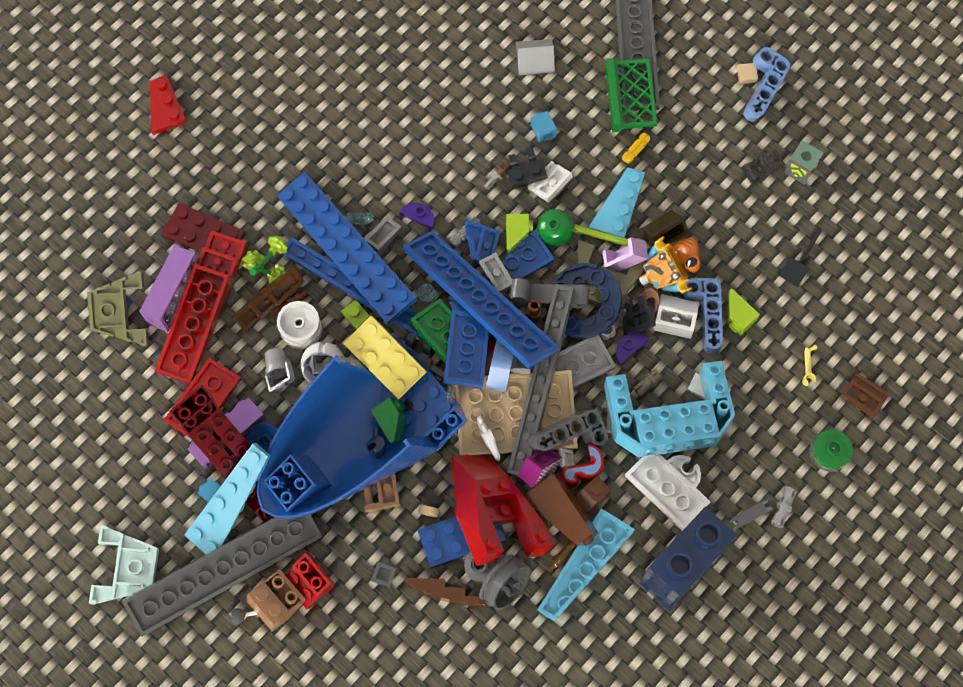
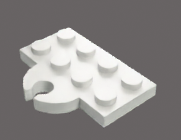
[625,454,711,531]

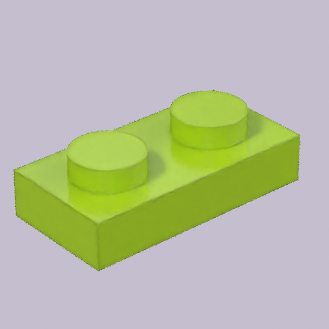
[341,300,370,330]

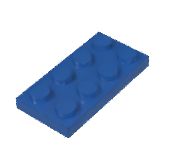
[443,310,489,389]
[417,516,506,569]

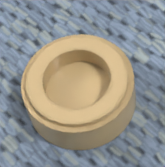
[419,505,439,517]

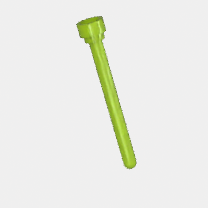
[575,224,645,246]

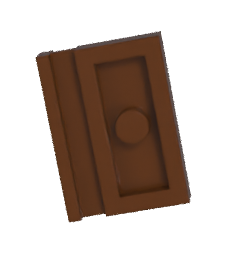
[840,372,890,418]

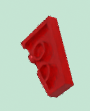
[150,74,187,135]

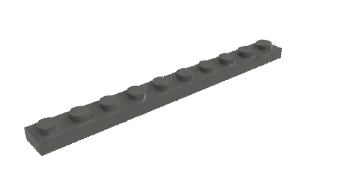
[507,285,575,476]

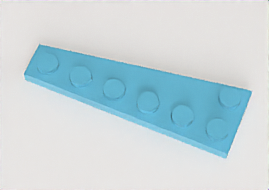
[185,443,271,554]
[537,508,635,622]

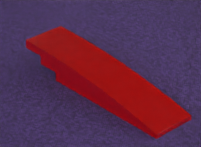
[154,230,248,384]

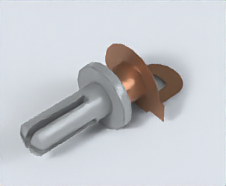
[484,160,509,190]

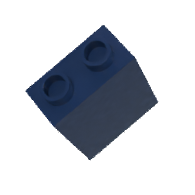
[640,506,737,612]

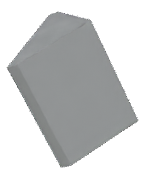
[516,39,555,75]

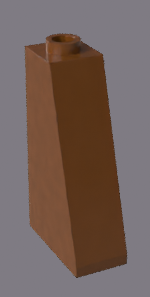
[524,473,599,546]

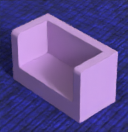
[602,237,648,272]

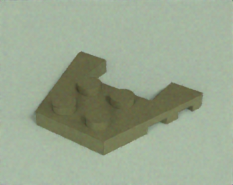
[578,240,647,306]
[87,271,149,346]

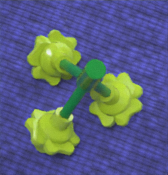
[242,236,288,284]

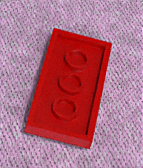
[164,357,242,438]

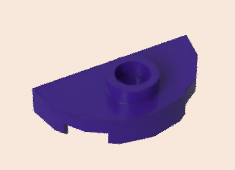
[399,203,435,230]
[616,334,649,366]

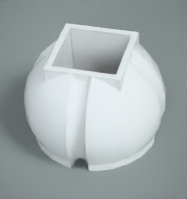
[301,342,344,383]

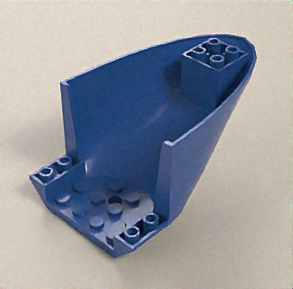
[257,335,467,518]

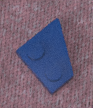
[464,219,501,263]

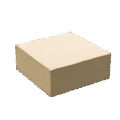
[737,63,758,84]

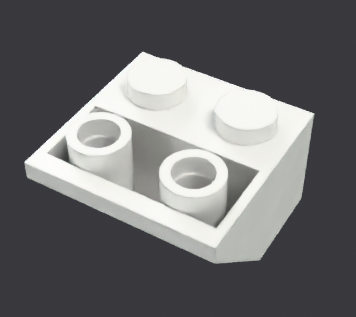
[653,294,699,339]

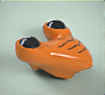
[672,237,701,273]

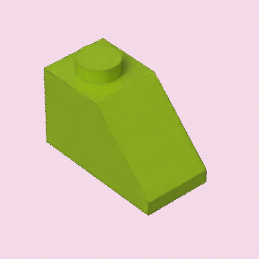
[506,214,533,255]
[726,289,760,335]

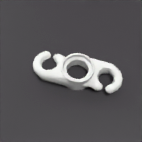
[477,415,500,461]

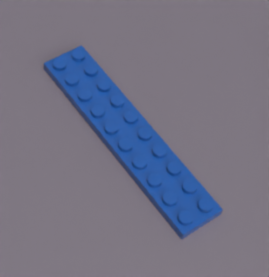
[277,172,418,325]
[403,230,559,369]

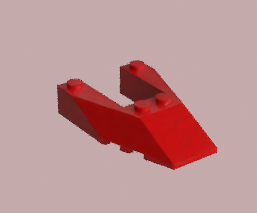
[451,454,554,566]

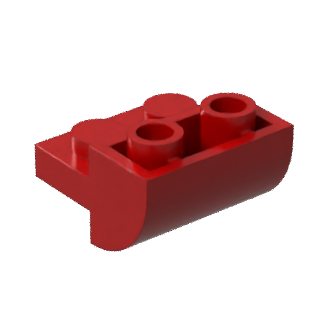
[285,552,335,610]

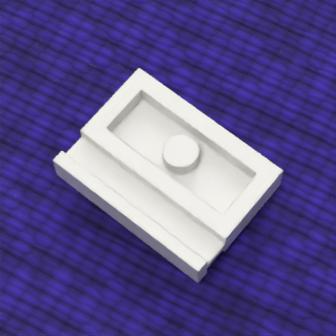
[528,161,573,203]

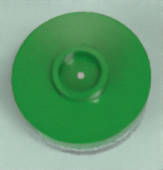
[810,430,853,472]

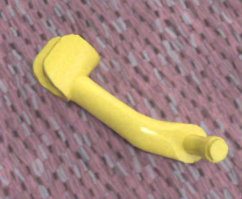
[802,345,818,386]

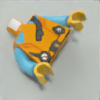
[639,236,692,293]

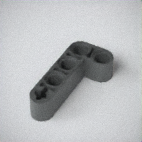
[510,278,590,308]
[528,409,608,451]

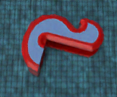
[561,444,604,487]

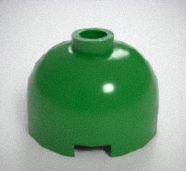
[537,209,575,247]

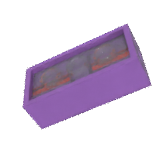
[139,245,198,332]

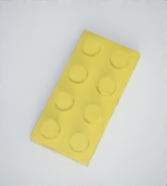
[343,316,427,400]

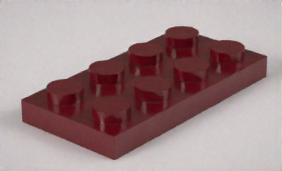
[161,203,246,253]

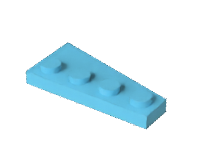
[588,167,645,238]

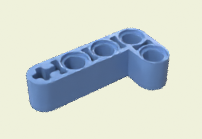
[743,47,790,122]
[683,278,723,355]
[486,339,513,392]

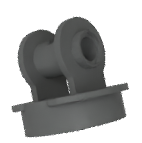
[464,551,531,610]

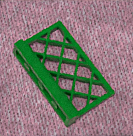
[605,58,657,133]

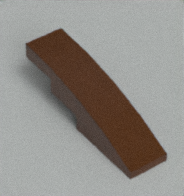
[231,267,305,332]
[404,578,486,608]

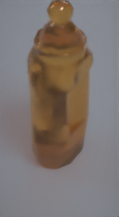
[548,540,576,571]

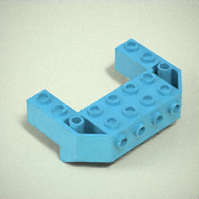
[604,361,735,457]

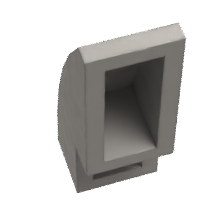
[364,216,402,257]

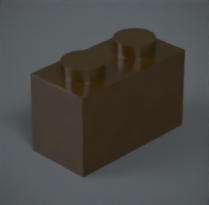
[641,210,689,247]

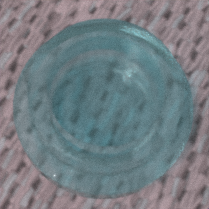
[417,284,436,302]

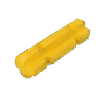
[622,132,650,164]

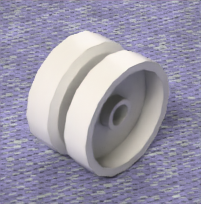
[277,301,322,350]

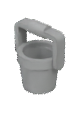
[265,348,295,393]

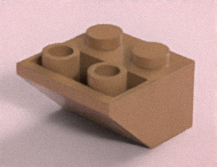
[247,569,306,632]

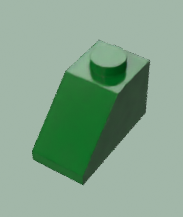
[371,397,406,444]

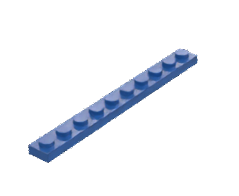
[281,237,426,342]

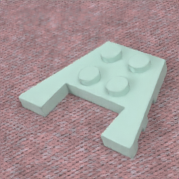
[89,525,159,605]

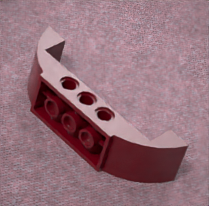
[169,384,273,523]

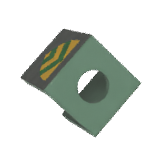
[784,140,823,185]

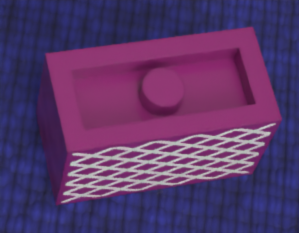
[518,449,562,488]

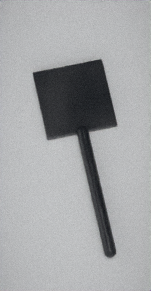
[778,230,822,287]

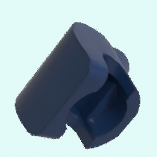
[366,428,386,459]

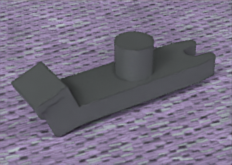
[730,499,774,529]

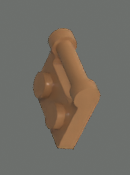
[363,474,400,512]

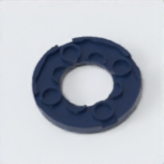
[546,263,622,339]

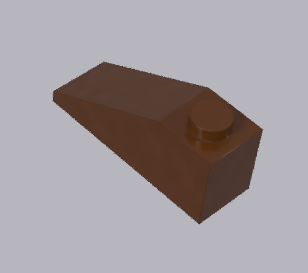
[575,475,611,515]

